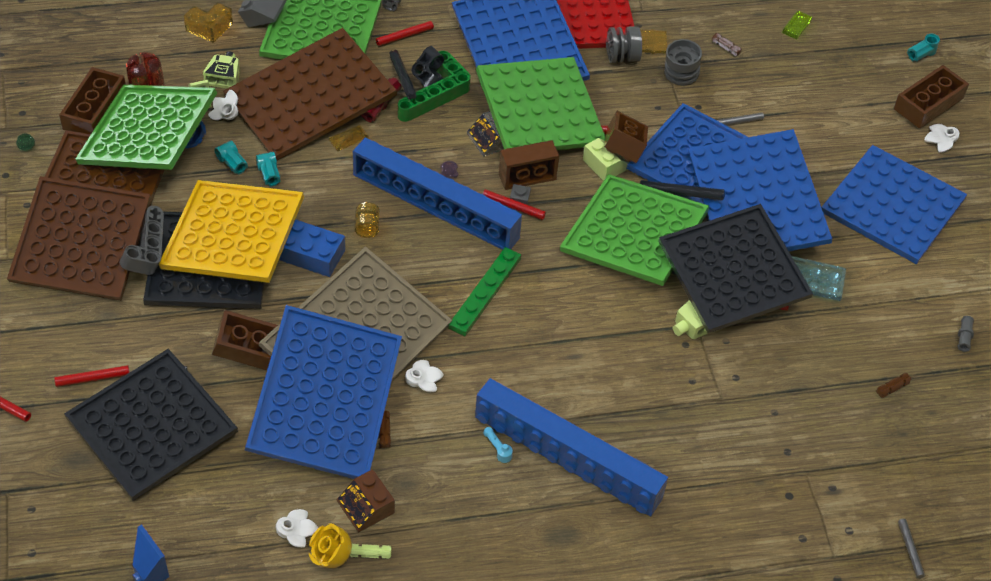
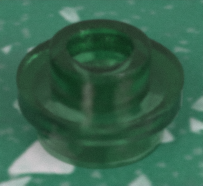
[16,133,35,150]

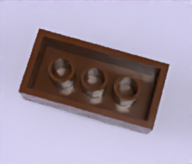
[894,65,969,129]
[59,67,126,134]

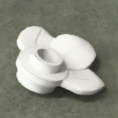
[208,90,238,120]
[925,124,959,153]
[405,360,444,392]
[276,509,318,548]

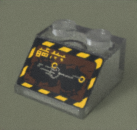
[467,111,504,157]

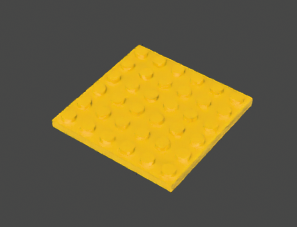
[159,180,304,283]

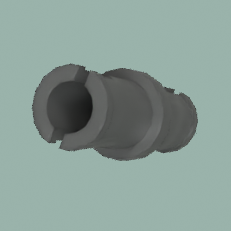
[958,316,974,352]

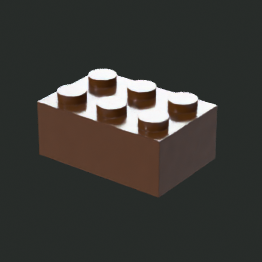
[604,110,648,163]
[499,140,559,190]
[212,310,278,370]

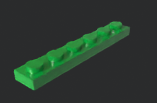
[448,247,521,336]

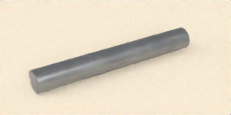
[717,112,764,125]
[898,519,925,579]

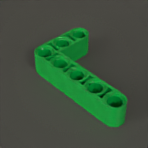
[398,51,471,122]

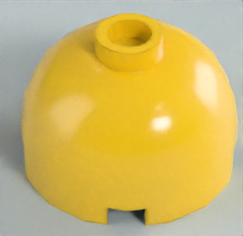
[309,523,352,569]

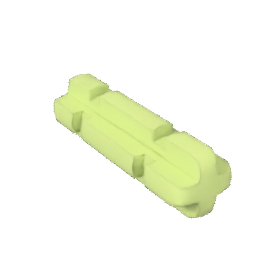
[350,544,391,558]

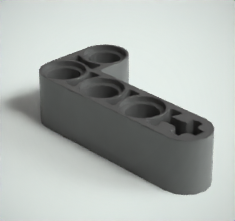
[120,206,164,275]

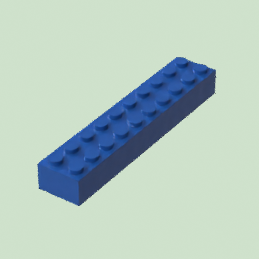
[353,137,522,250]
[475,378,668,517]

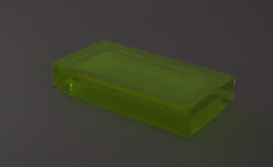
[782,11,812,40]

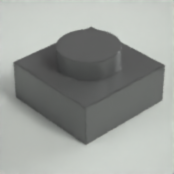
[510,184,531,205]

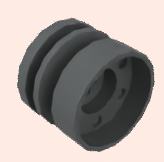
[606,26,642,63]
[664,39,702,85]

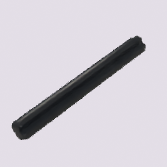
[389,50,417,100]
[639,180,725,200]

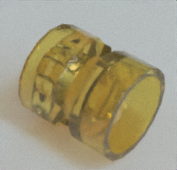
[355,202,380,238]

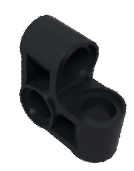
[411,46,444,87]

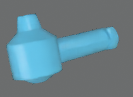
[483,427,513,463]

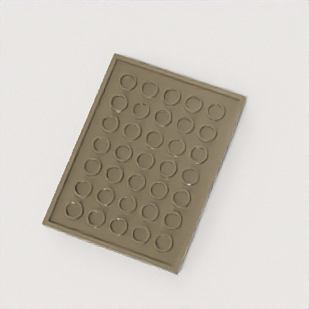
[259,246,452,382]

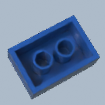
[279,219,345,277]

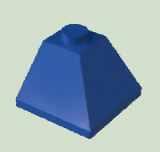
[132,524,169,581]

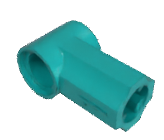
[907,33,940,62]
[214,140,248,174]
[256,152,281,187]

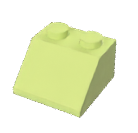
[583,138,629,181]

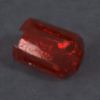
[126,52,165,86]

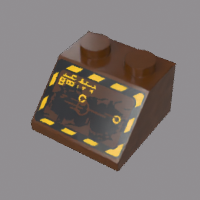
[337,469,395,533]

